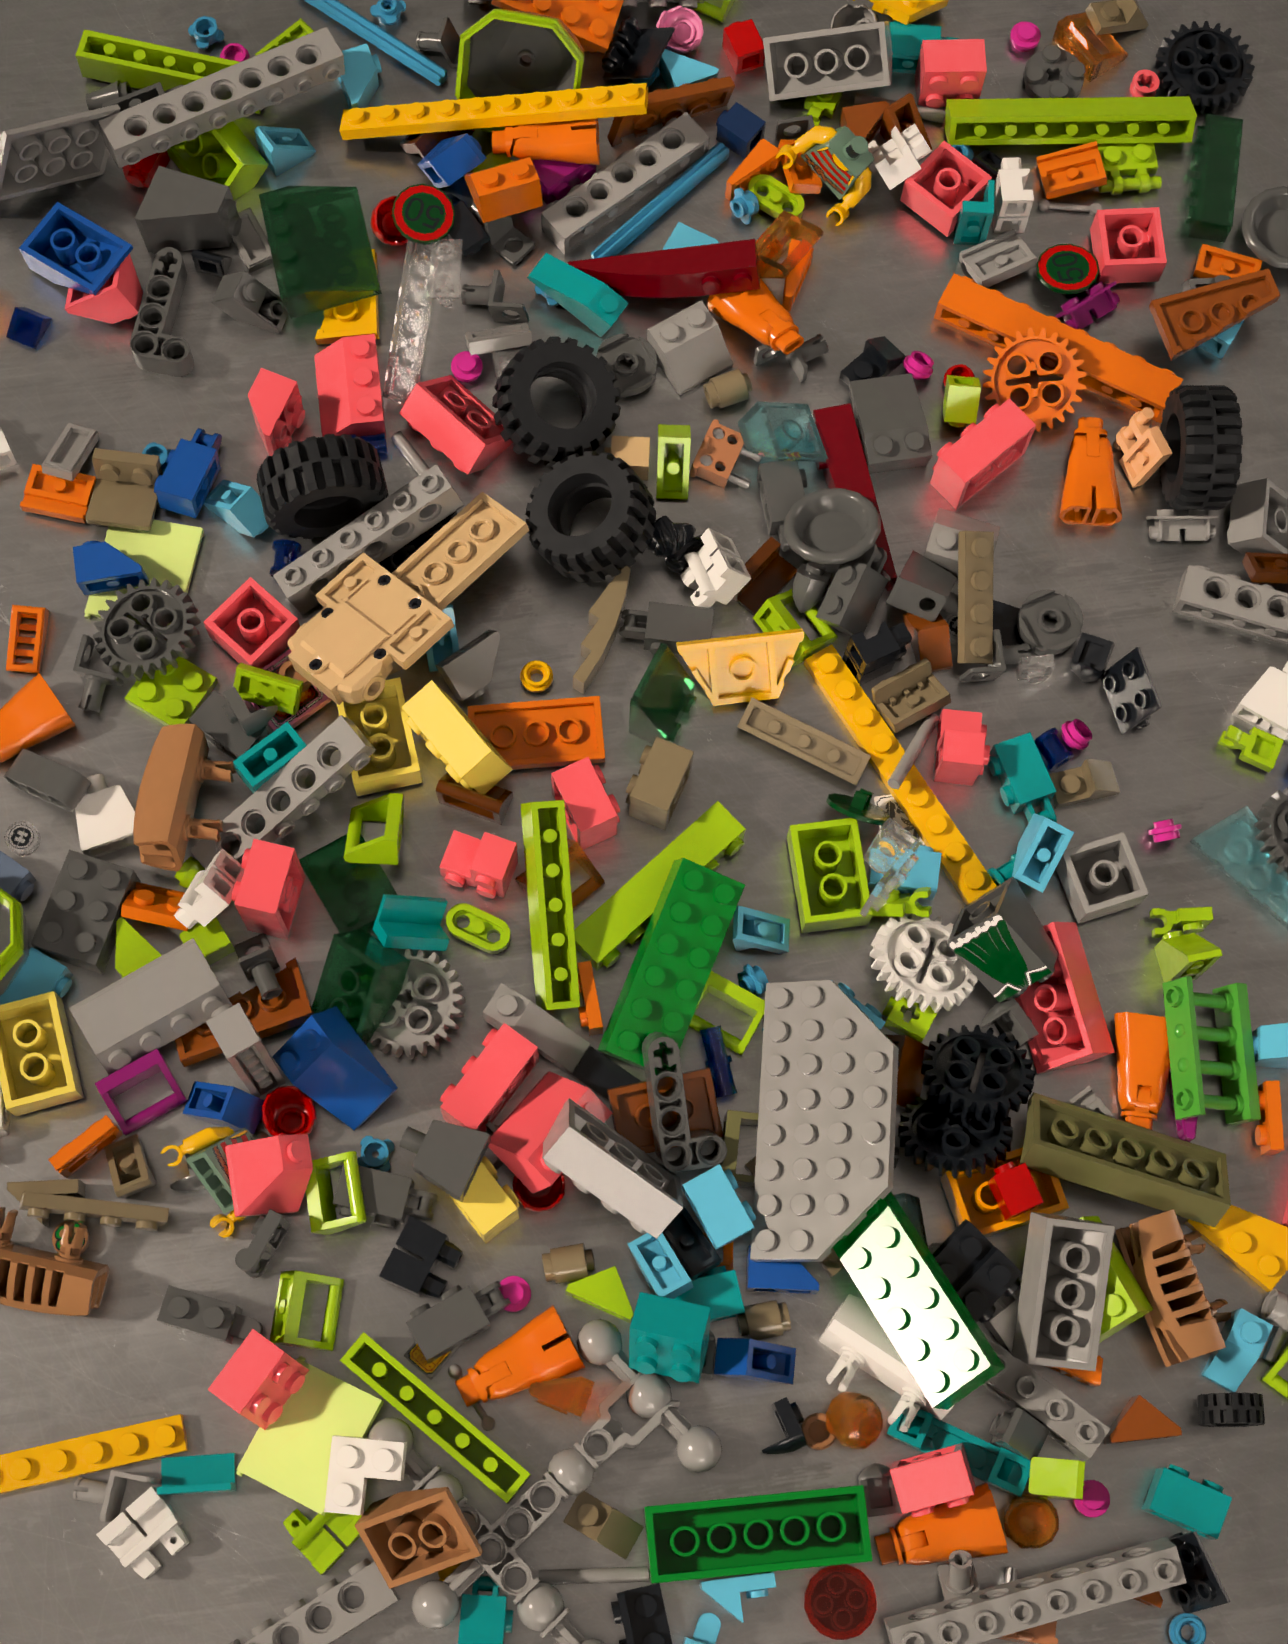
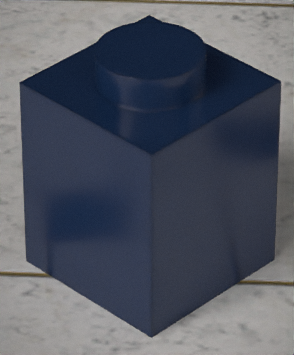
[716,102,766,159]

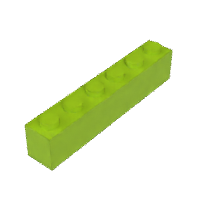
[75,29,262,114]
[520,800,580,1010]
[574,801,746,971]
[340,1332,531,1504]

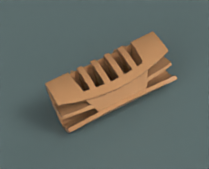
[133,724,236,872]
[0,1207,110,1316]
[1115,1209,1232,1367]

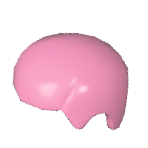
[656,5,704,54]

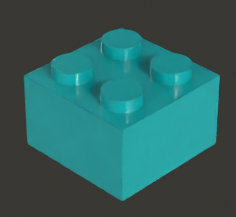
[629,1292,711,1383]

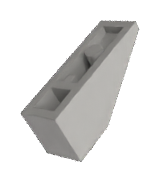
[483,983,590,1074]

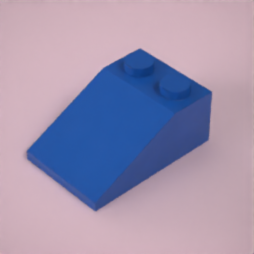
[19,202,133,295]
[272,1006,398,1130]

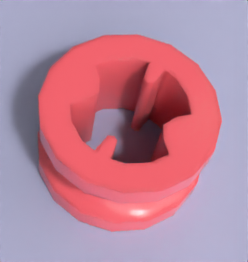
[1130,69,1160,97]

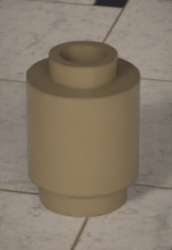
[703,369,752,409]
[542,1243,595,1284]
[737,1300,791,1340]

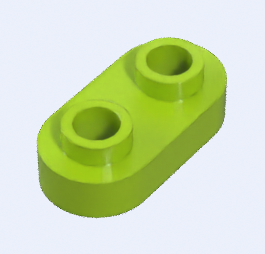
[748,174,805,224]
[446,903,511,954]

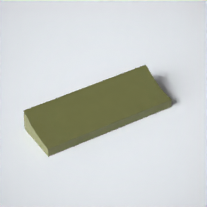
[1020,1092,1231,1227]

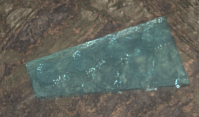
[1190,806,1288,930]

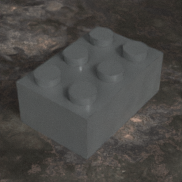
[31,849,141,975]

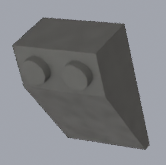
[849,373,932,474]

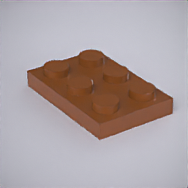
[607,1067,724,1153]

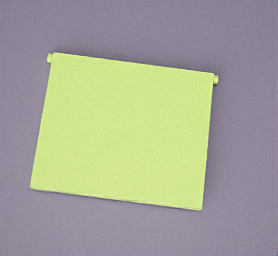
[84,519,204,626]
[235,1356,384,1516]

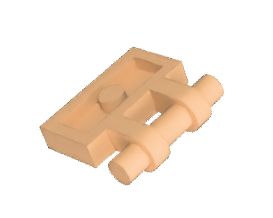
[1113,407,1173,488]

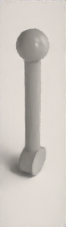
[1038,199,1102,217]
[448,1364,495,1431]

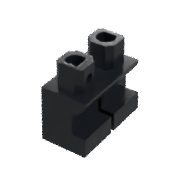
[842,621,912,686]
[379,1215,463,1299]

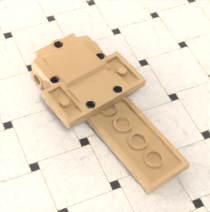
[287,492,529,705]

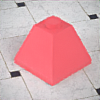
[65,253,143,324]
[225,1134,313,1217]

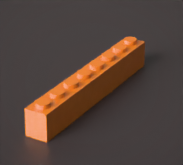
[934,273,1183,423]

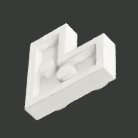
[324,1435,407,1515]

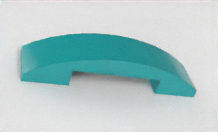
[887,1409,1031,1497]

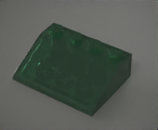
[259,186,382,319]

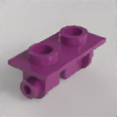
[1054,281,1120,329]

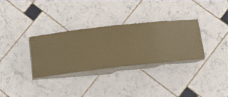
[573,566,631,695]

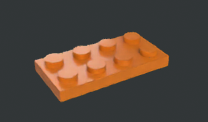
[491,0,624,54]
[467,696,605,770]

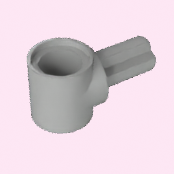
[1259,1289,1288,1362]

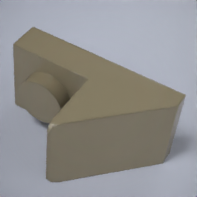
[1085,0,1149,35]
[1049,759,1120,808]
[104,1134,157,1198]
[7,1179,85,1228]
[563,1491,644,1560]

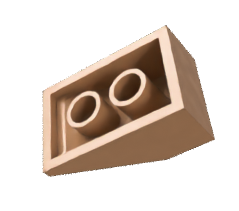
[355,1487,483,1589]

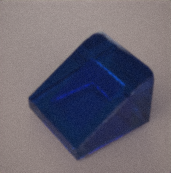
[6,307,52,349]

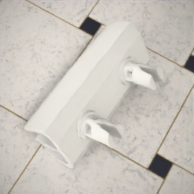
[819,1294,954,1432]

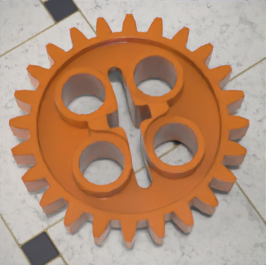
[982,327,1087,432]

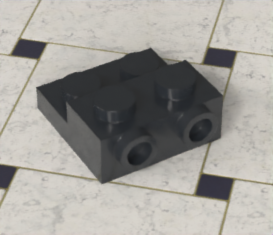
[932,1219,1022,1323]

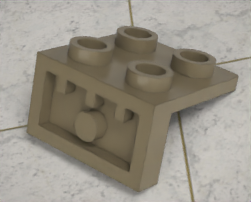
[85,448,163,531]

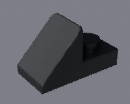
[840,336,906,386]

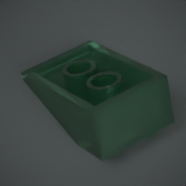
[629,642,697,744]
[299,834,397,947]
[312,929,410,1045]

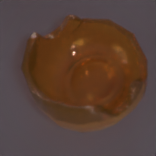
[826,1392,883,1449]
[1003,1493,1059,1549]

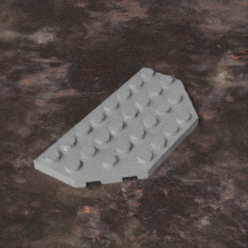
[750,980,899,1262]

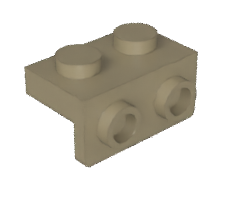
[871,658,951,734]

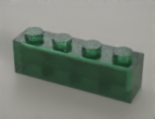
[1185,114,1243,243]

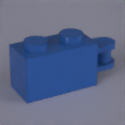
[154,428,222,518]

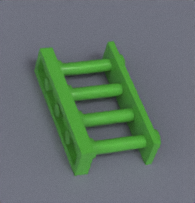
[1162,976,1261,1125]

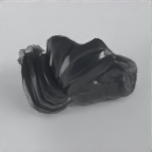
[645,516,704,574]

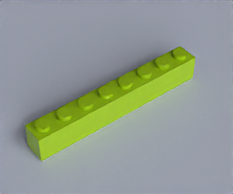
[944,96,1197,145]

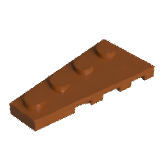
[607,76,735,147]
[1149,268,1280,361]
[175,957,314,1067]

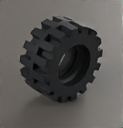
[1197,1392,1265,1427]

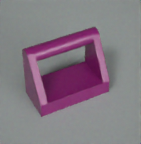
[95,1049,187,1136]

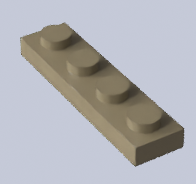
[957,531,994,664]
[737,698,871,786]
[19,1191,169,1231]

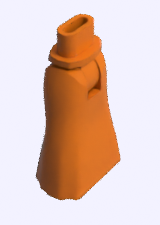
[492,118,600,165]
[707,278,804,355]
[1059,417,1122,526]
[0,673,76,763]
[1114,1012,1170,1130]
[455,1305,585,1407]
[874,1483,1008,1566]

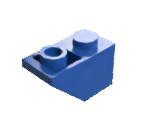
[417,133,486,188]

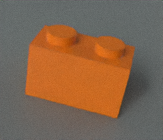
[464,157,543,223]

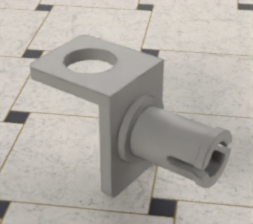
[73,1470,162,1522]
[938,1550,980,1601]

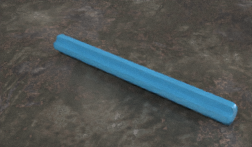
[304,0,448,86]
[591,142,730,259]

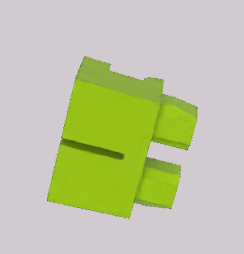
[283,1508,362,1575]

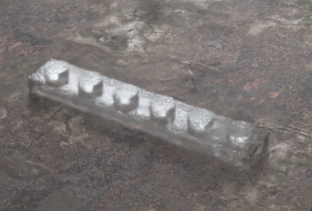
[382,239,442,405]

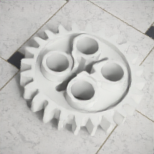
[869,914,978,1013]

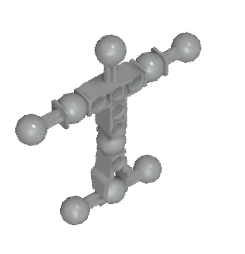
[368,1319,722,1644]

